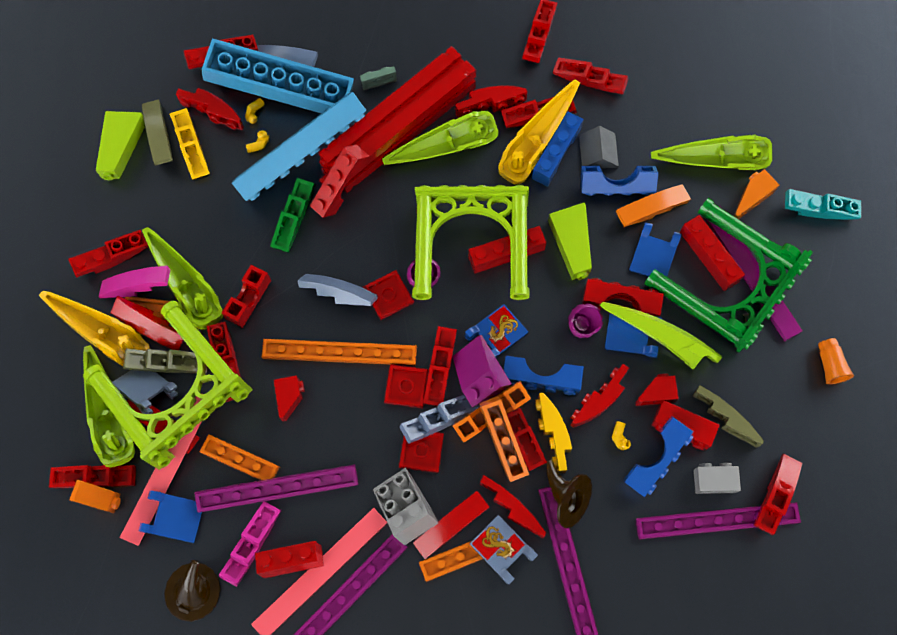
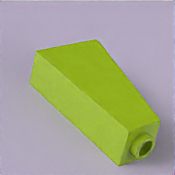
[96,111,145,180]
[548,202,592,280]

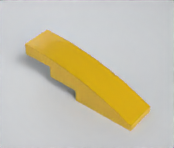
[170,108,210,180]

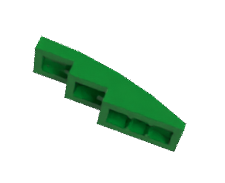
[270,178,316,252]

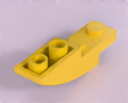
[535,393,572,474]

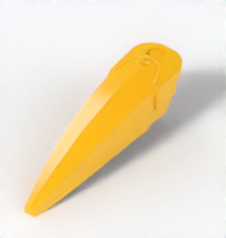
[498,80,580,184]
[39,291,150,366]

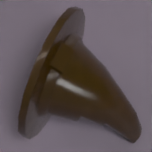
[547,460,592,528]
[164,560,221,622]

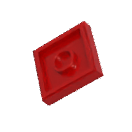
[363,270,414,320]
[384,364,428,408]
[399,432,444,473]

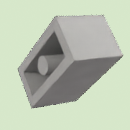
[694,463,741,494]

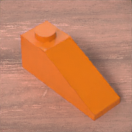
[733,169,780,219]
[69,480,121,513]

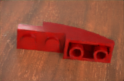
[184,34,258,69]
[455,86,528,118]
[176,88,244,130]
[68,229,148,278]
[207,322,240,402]
[570,364,629,428]
[753,454,802,535]

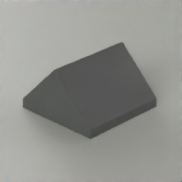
[579,126,619,169]

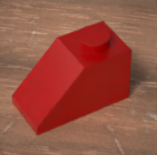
[635,373,679,406]
[274,375,305,422]

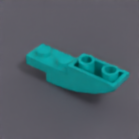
[785,189,861,219]

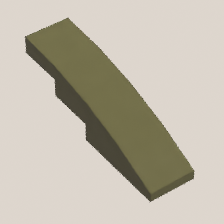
[142,99,173,166]
[123,348,207,374]
[692,385,764,448]

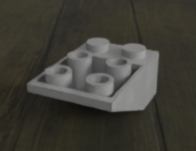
[373,468,438,545]

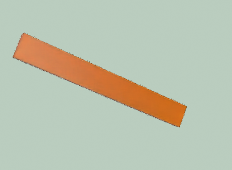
[262,339,417,366]

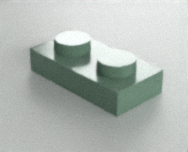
[360,66,397,90]

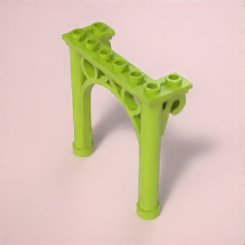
[412,185,530,300]
[83,301,253,470]

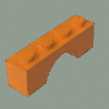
[453,380,531,443]

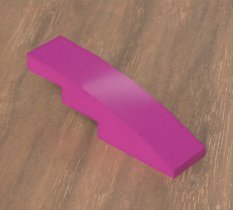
[99,266,170,298]
[219,501,281,587]

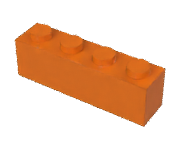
[479,396,529,482]

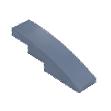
[257,45,318,67]
[298,274,378,306]
[399,395,480,444]

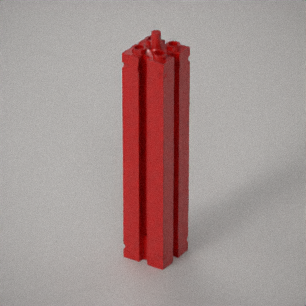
[319,46,476,193]

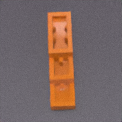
[616,184,691,227]

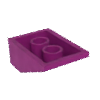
[452,335,511,408]

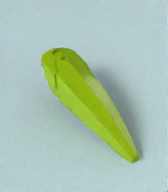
[382,111,499,165]
[651,134,772,170]
[142,227,223,329]
[599,302,722,369]
[83,345,135,468]

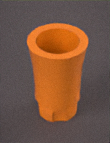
[818,338,854,384]

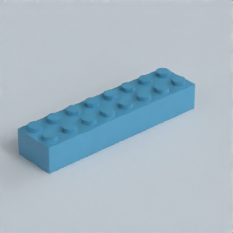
[201,38,354,113]
[232,92,367,201]

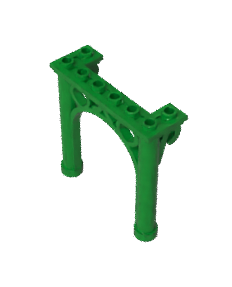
[644,197,813,352]

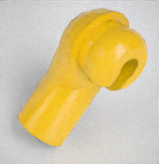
[245,98,264,124]
[246,130,269,153]
[612,421,631,451]

